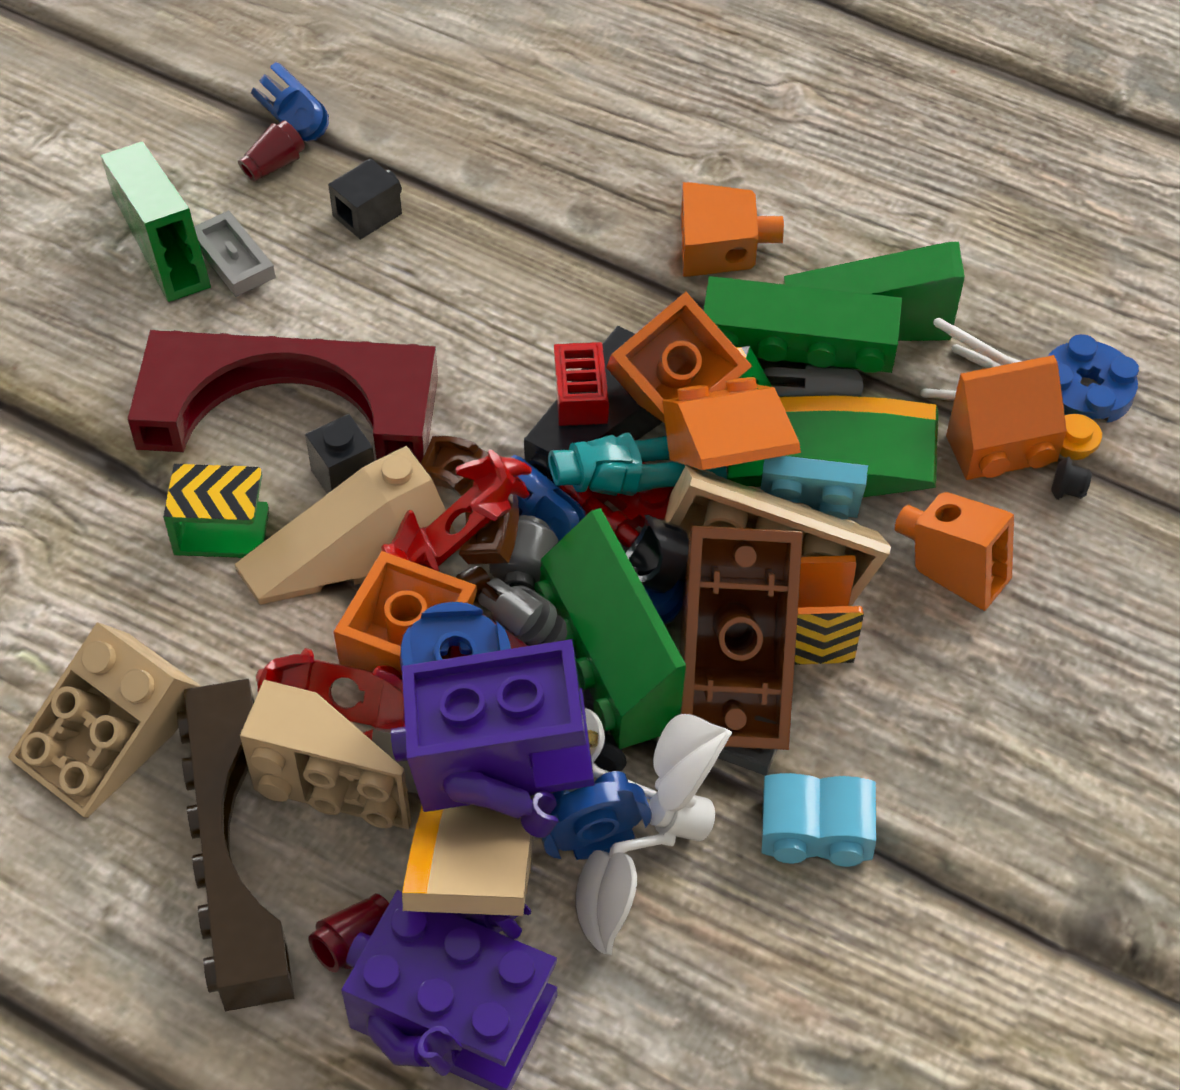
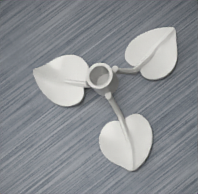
[576,708,732,955]

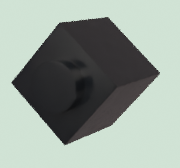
[328,158,402,240]
[305,414,374,494]

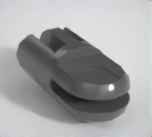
[763,363,864,397]
[478,578,567,646]

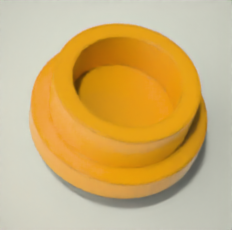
[1060,414,1102,460]

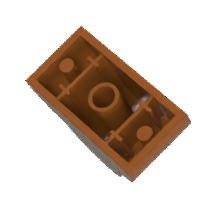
[680,526,803,750]

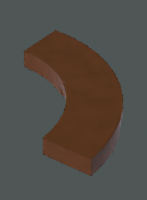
[421,436,519,564]

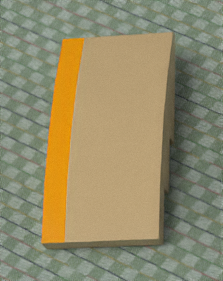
[402,805,534,916]

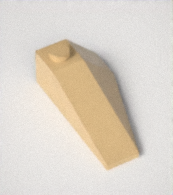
[235,446,461,605]

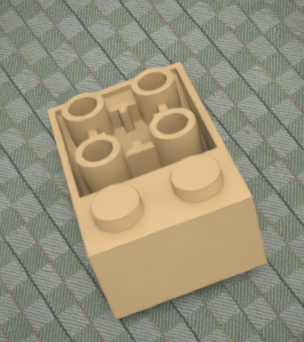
[8,622,201,818]
[240,680,411,830]

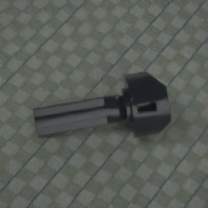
[626,515,689,593]

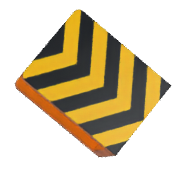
[794,555,864,665]

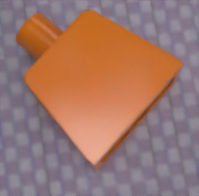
[681,182,784,277]
[895,492,1014,611]

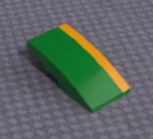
[727,395,939,498]

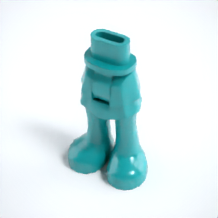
[548,432,727,496]

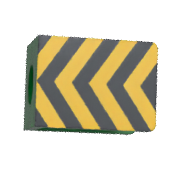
[163,464,269,558]

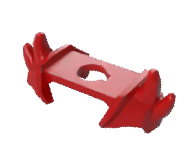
[381,449,532,571]
[255,648,405,740]

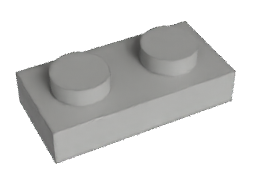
[194,210,276,297]

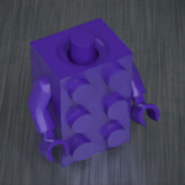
[391,639,595,838]
[341,890,558,1090]

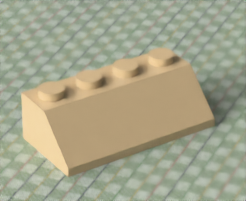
[664,465,891,606]

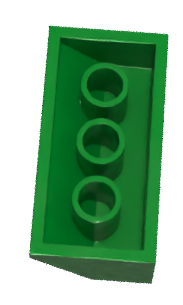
[704,276,902,373]
[534,508,686,749]

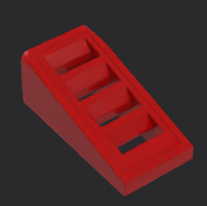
[554,342,609,426]

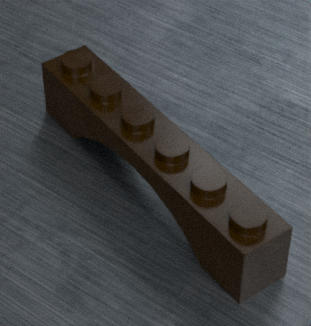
[177,678,295,1012]

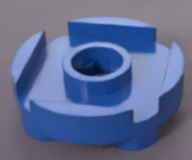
[1048,334,1139,423]
[400,602,511,671]
[541,771,652,860]

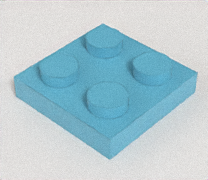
[761,456,868,519]

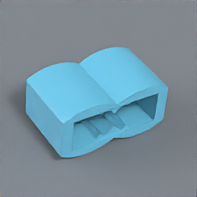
[761,773,876,867]

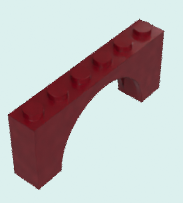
[127,330,438,464]

